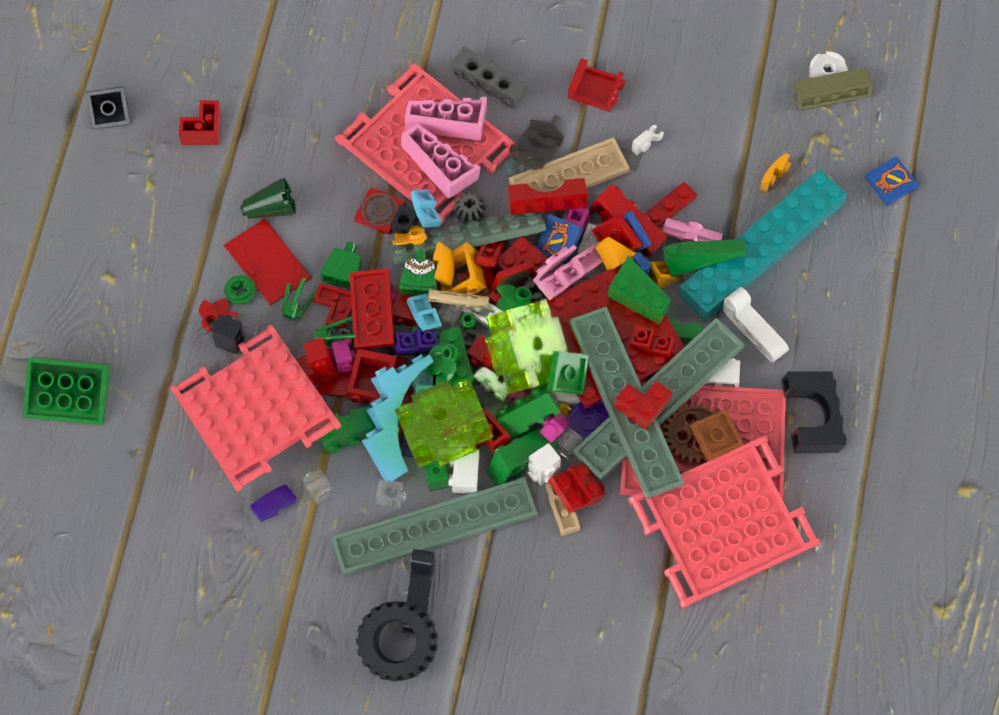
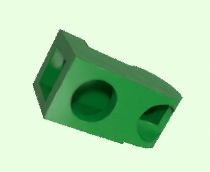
[668,318,703,345]

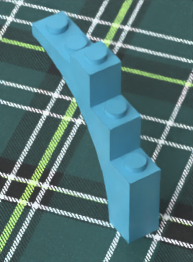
[362,354,434,482]

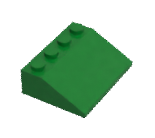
[23,356,111,425]

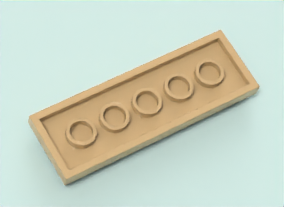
[509,137,630,192]

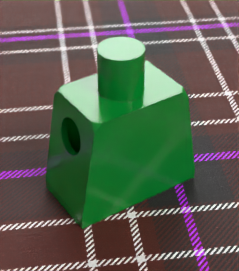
[320,242,362,289]

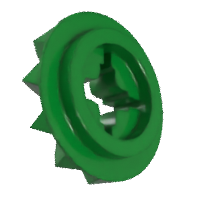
[224,275,255,305]

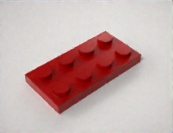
[350,268,395,350]

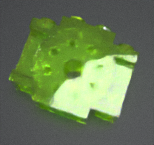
[485,299,568,394]
[395,379,494,468]

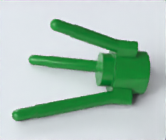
[281,278,318,321]
[315,316,356,348]

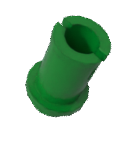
[460,313,476,331]

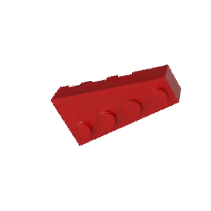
[589,184,667,258]

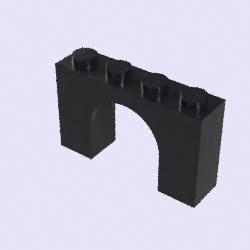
[781,371,847,453]

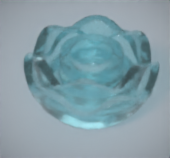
[502,157,526,178]

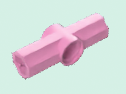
[663,218,723,242]

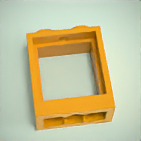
[435,242,486,305]

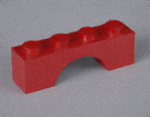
[507,178,588,215]

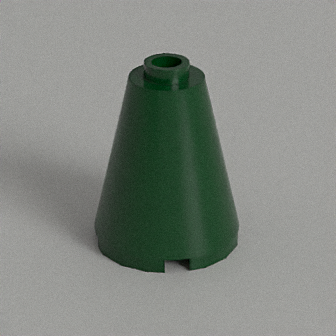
[240,178,296,219]

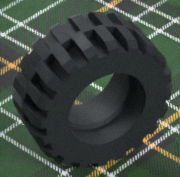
[356,601,438,681]

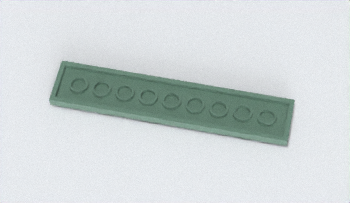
[569,307,684,500]
[572,318,745,481]
[331,477,538,576]

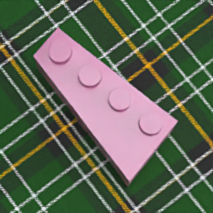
[405,97,487,141]
[401,124,481,199]

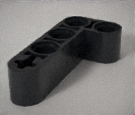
[403,549,434,634]

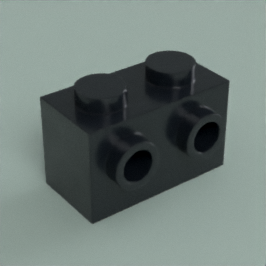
[210,314,245,355]

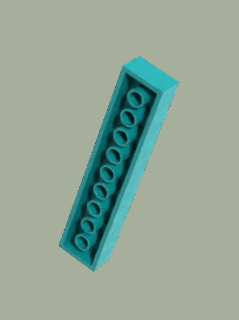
[678,169,847,322]

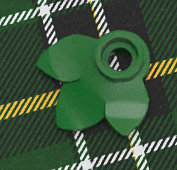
[496,285,532,316]
[428,344,460,382]

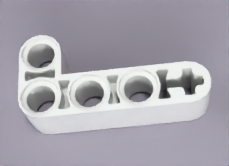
[723,287,789,363]

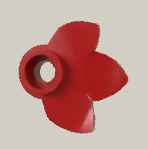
[199,298,238,332]

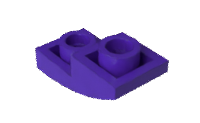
[394,329,438,354]
[250,484,297,522]

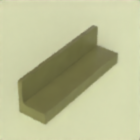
[793,68,872,110]

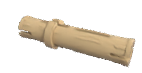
[428,289,489,309]

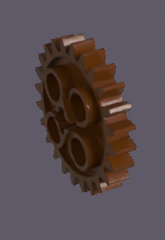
[663,402,718,466]

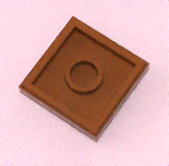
[689,409,744,461]

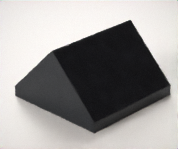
[86,86,130,129]

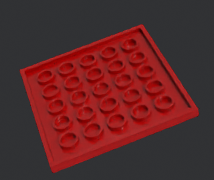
[528,265,685,409]

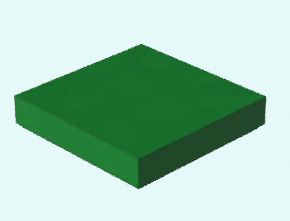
[548,350,589,395]

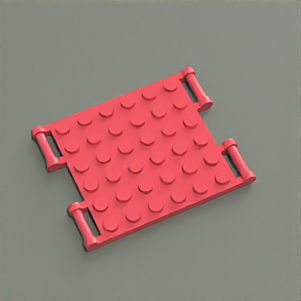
[334,63,518,226]
[170,324,342,492]
[628,436,822,609]

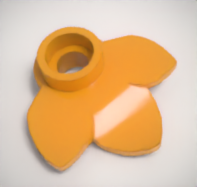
[392,225,427,245]

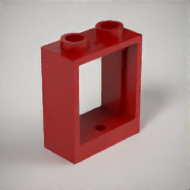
[347,348,397,405]

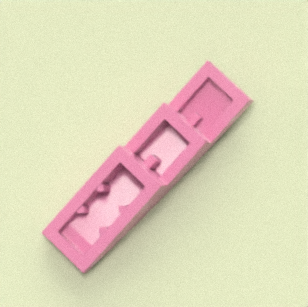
[537,243,603,301]

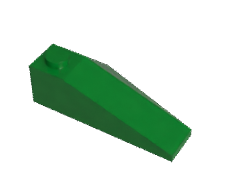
[663,239,747,277]

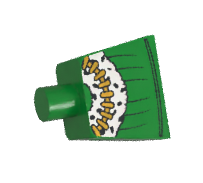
[399,250,437,296]

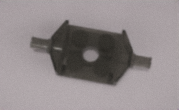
[509,115,564,173]

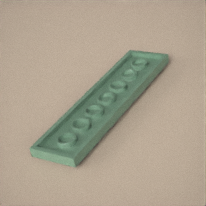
[387,212,546,265]

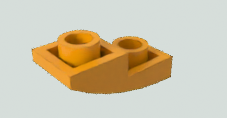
[760,153,791,192]
[433,242,454,286]

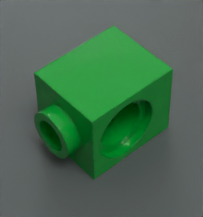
[424,461,449,492]

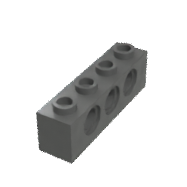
[451,46,527,108]

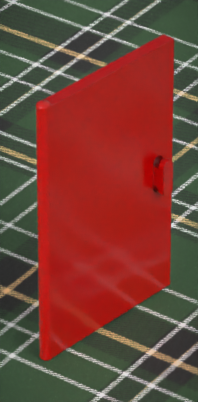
[224,218,312,306]
[317,349,407,398]

